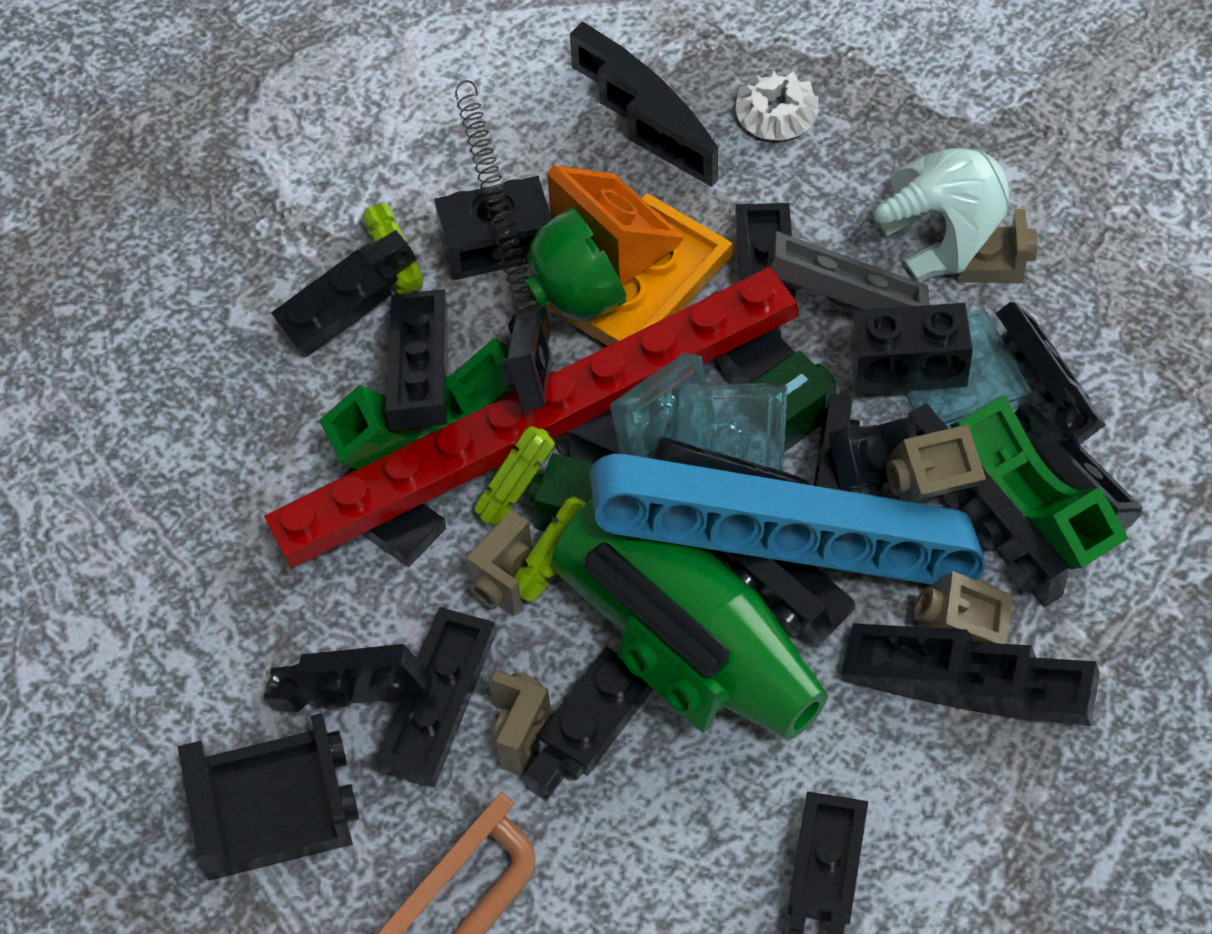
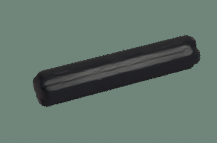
[584,542,731,678]

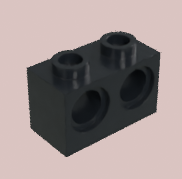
[850,303,973,395]

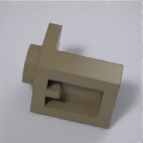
[957,209,1037,283]
[886,424,986,503]
[466,510,532,616]
[914,571,1013,644]
[488,670,552,777]

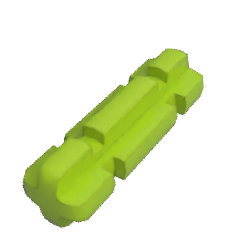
[363,202,423,294]
[475,426,555,525]
[514,496,586,603]

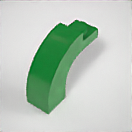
[319,338,514,470]
[950,395,1129,569]

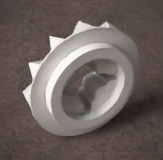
[735,69,818,140]

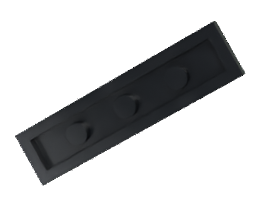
[386,289,448,431]
[907,403,1070,608]

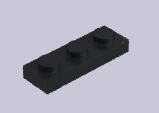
[376,607,497,787]

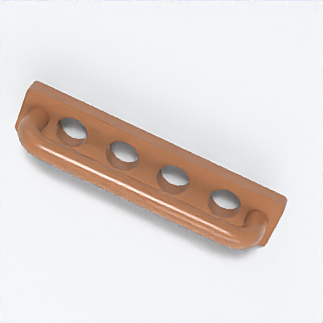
[376,791,536,934]

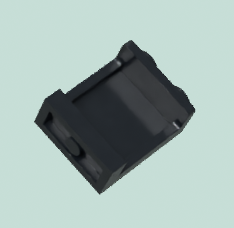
[177,713,360,881]

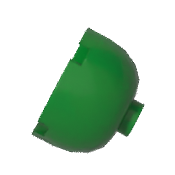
[524,207,627,321]

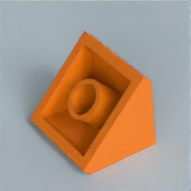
[547,165,684,285]

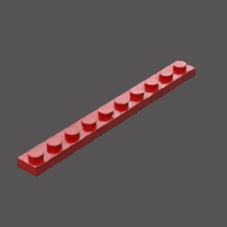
[264,267,799,569]

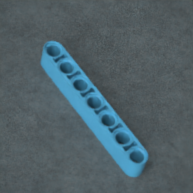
[589,454,986,585]

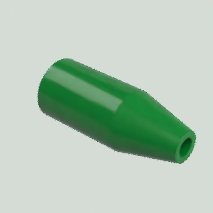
[551,499,828,740]

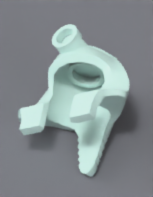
[873,148,1010,282]

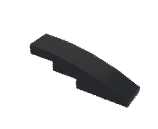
[570,21,718,187]
[841,623,1100,726]

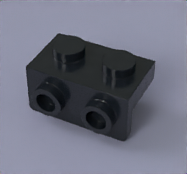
[725,552,855,648]

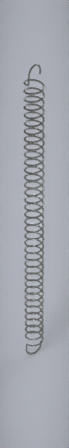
[455,80,570,456]

